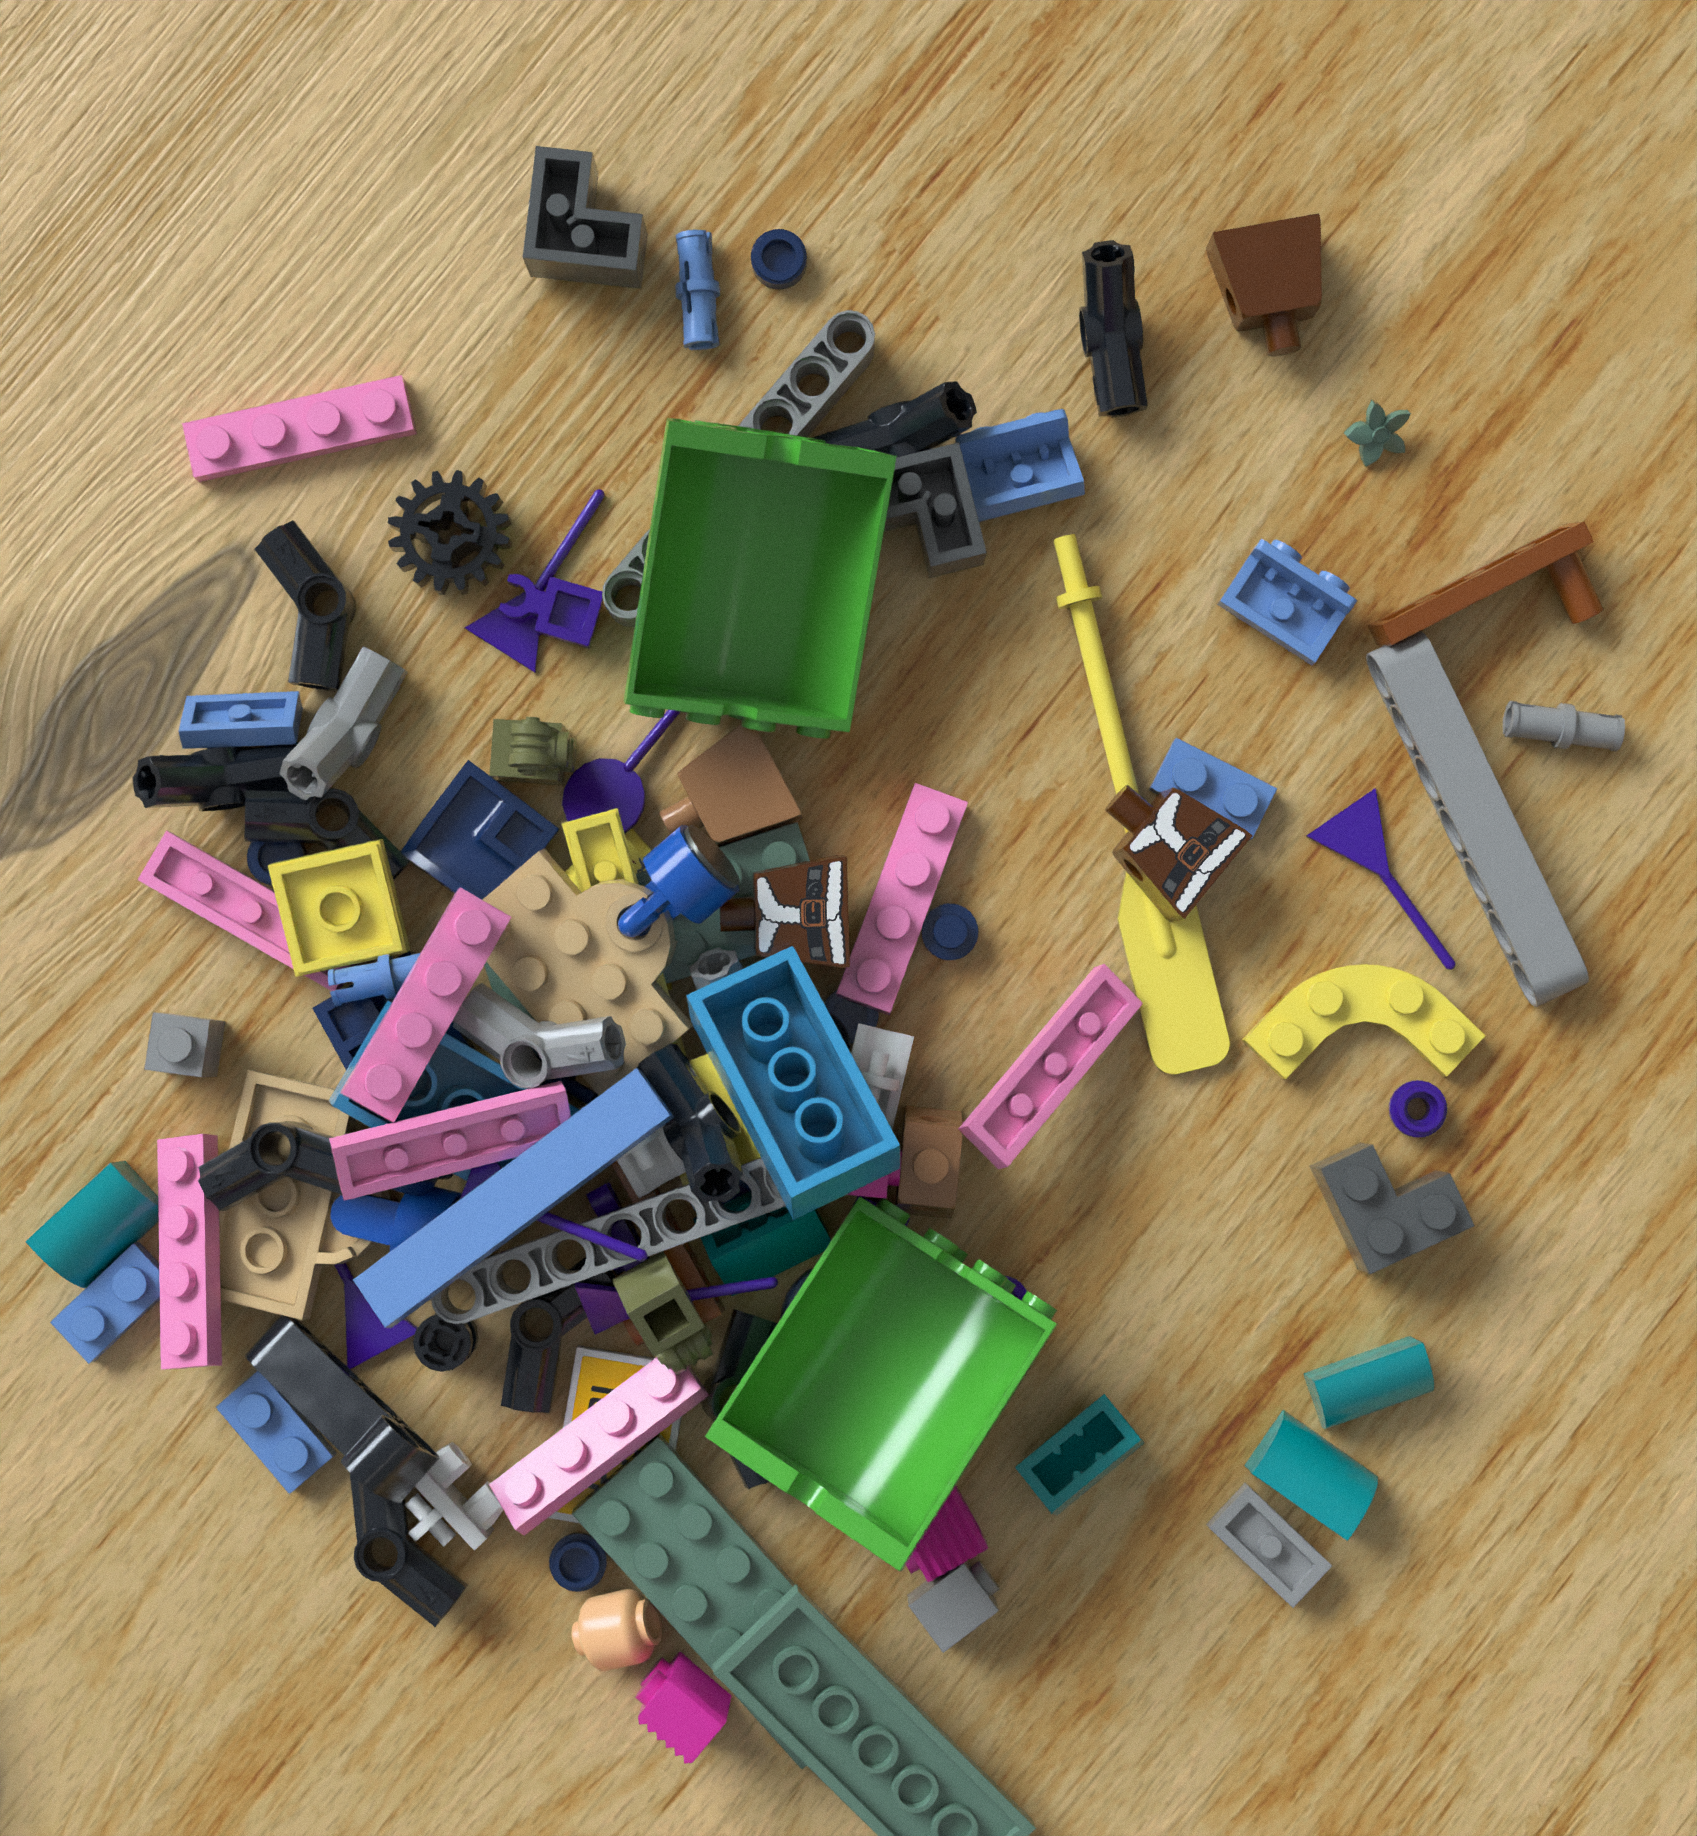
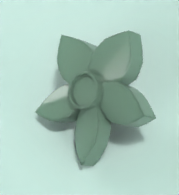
[1344,400,1411,467]

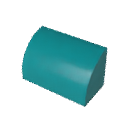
[25,1161,159,1288]
[693,1191,831,1297]
[1303,1336,1435,1429]
[1015,1394,1145,1515]
[1244,1410,1378,1541]

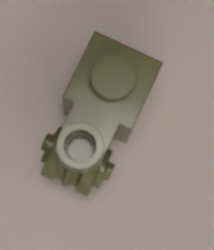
[489,717,576,786]
[612,1251,713,1375]

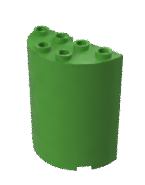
[624,418,897,739]
[705,1197,1058,1571]

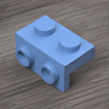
[955,409,1085,522]
[1217,539,1357,665]

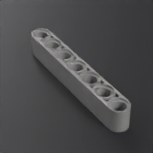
[602,310,875,627]
[1366,631,1589,1007]
[431,1158,786,1324]

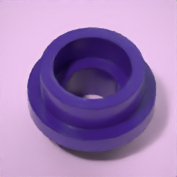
[1389,1080,1447,1137]

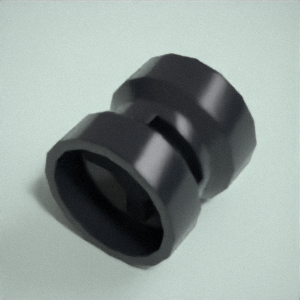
[413,1313,479,1372]

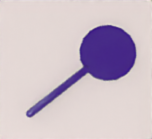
[562,710,681,833]

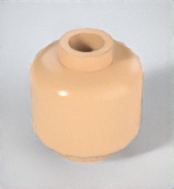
[572,1589,662,1672]

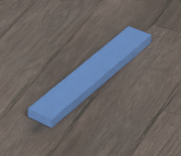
[353,1068,674,1328]

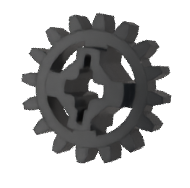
[387,470,512,595]

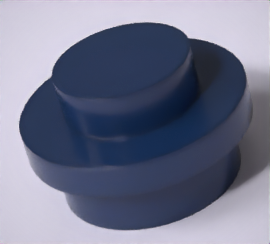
[922,904,978,960]
[549,1532,607,1592]

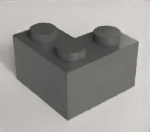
[523,146,648,289]
[884,442,987,578]
[1310,1142,1475,1274]

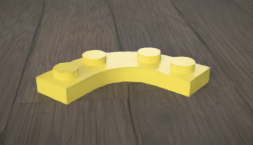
[1242,964,1486,1080]

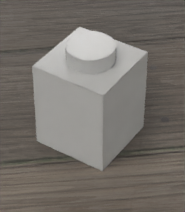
[144,1012,225,1077]
[907,1561,1000,1653]

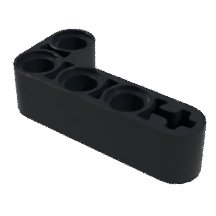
[245,1315,440,1503]

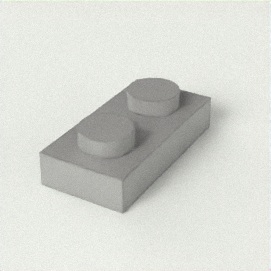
[1206,1483,1332,1608]

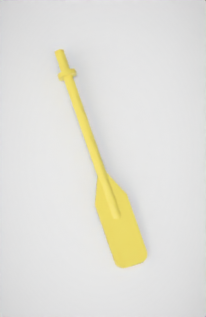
[1053,534,1230,1074]

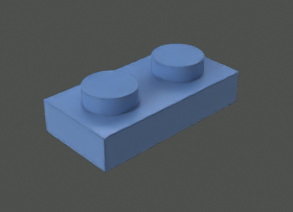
[178,691,303,749]
[1149,738,1277,840]
[50,1242,160,1364]
[216,1371,337,1494]

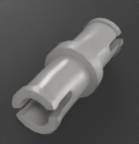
[1502,701,1625,752]

